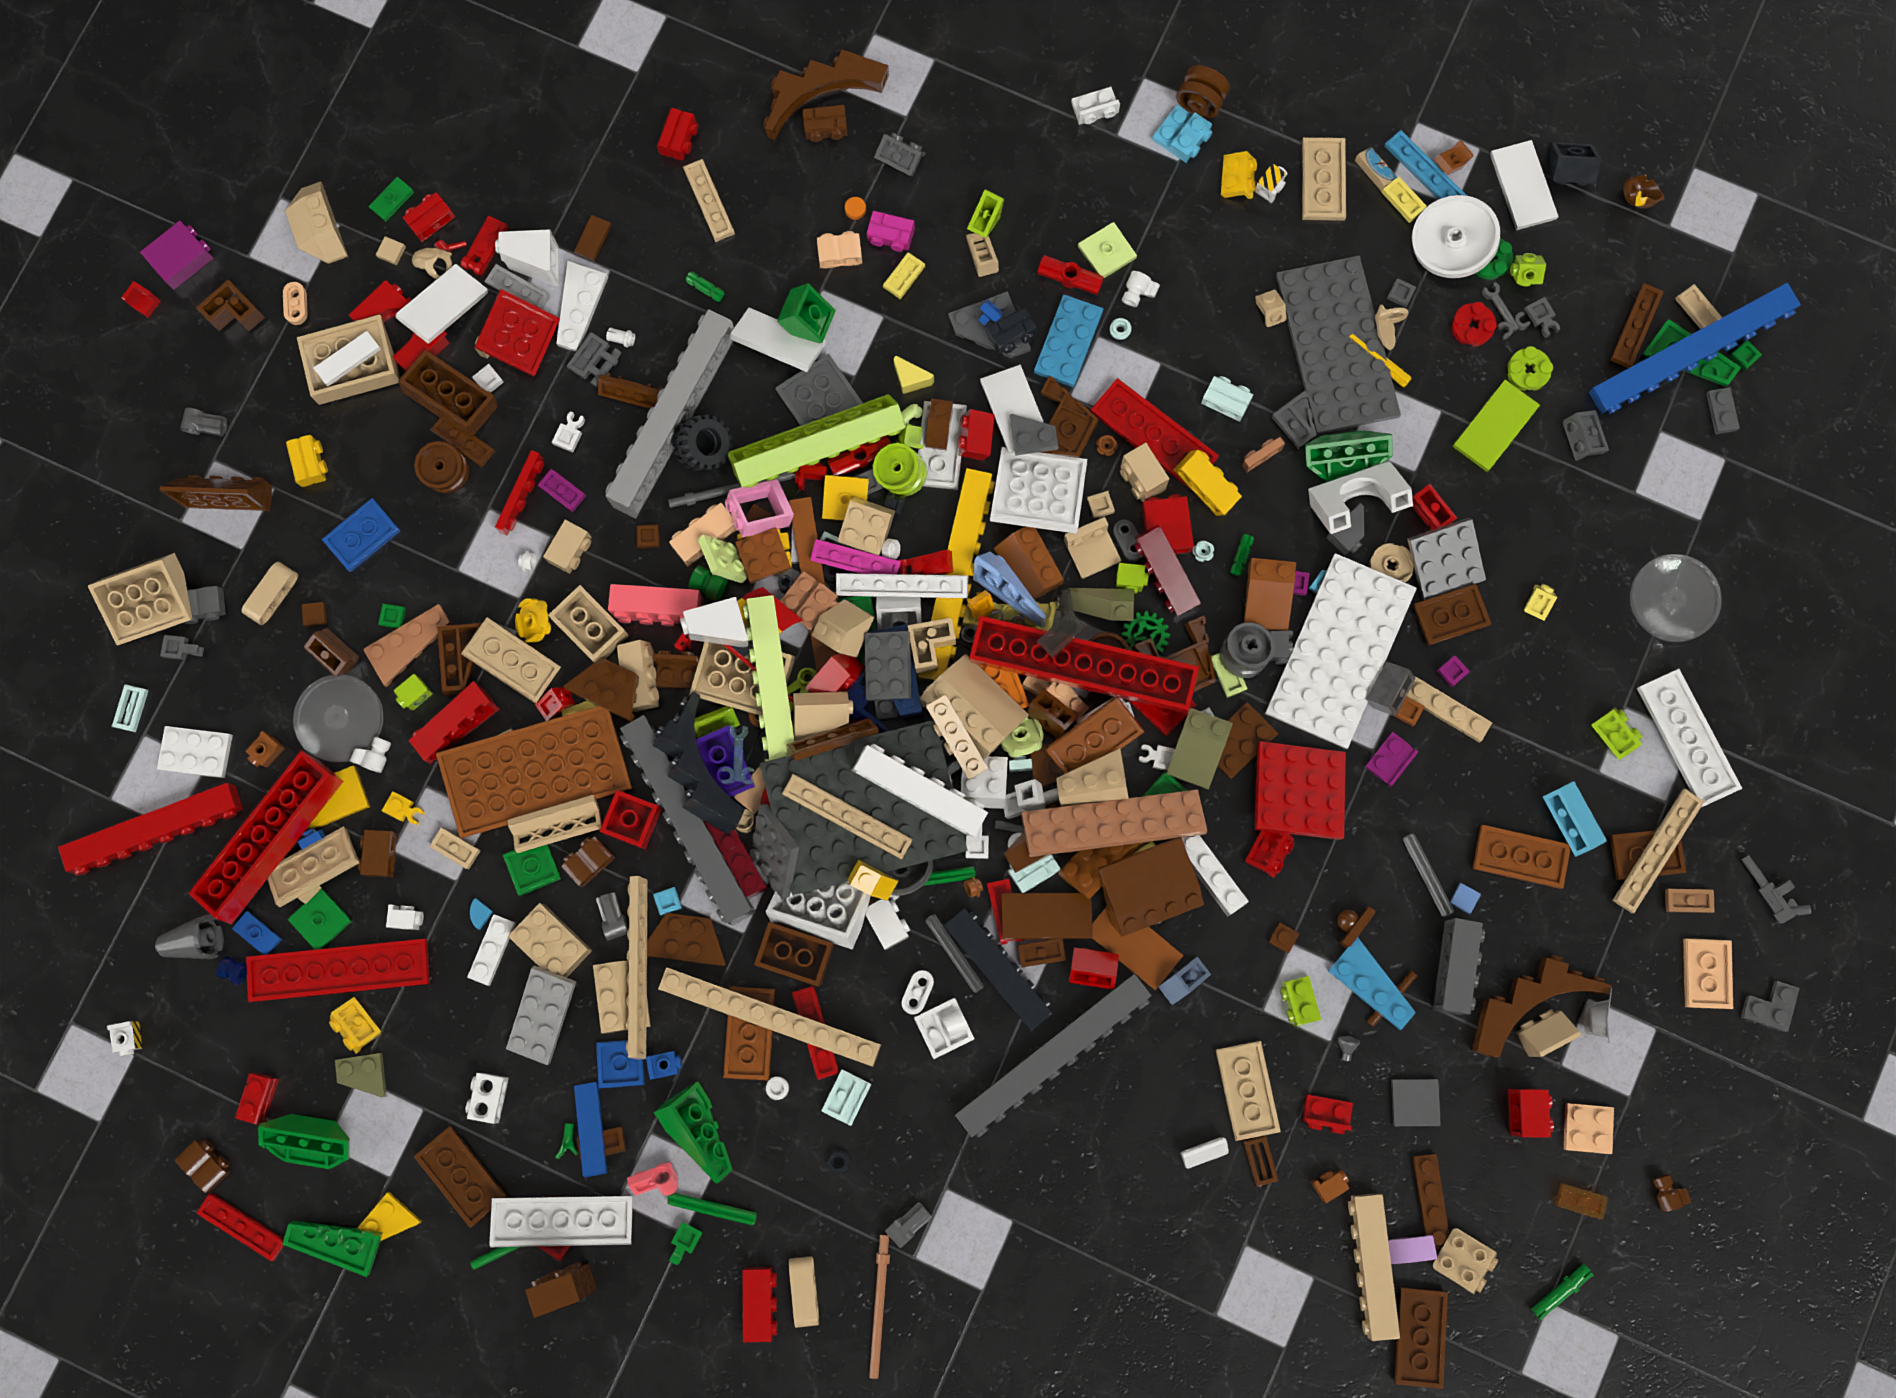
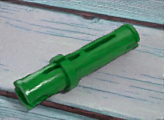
[1531,1264,1594,1321]

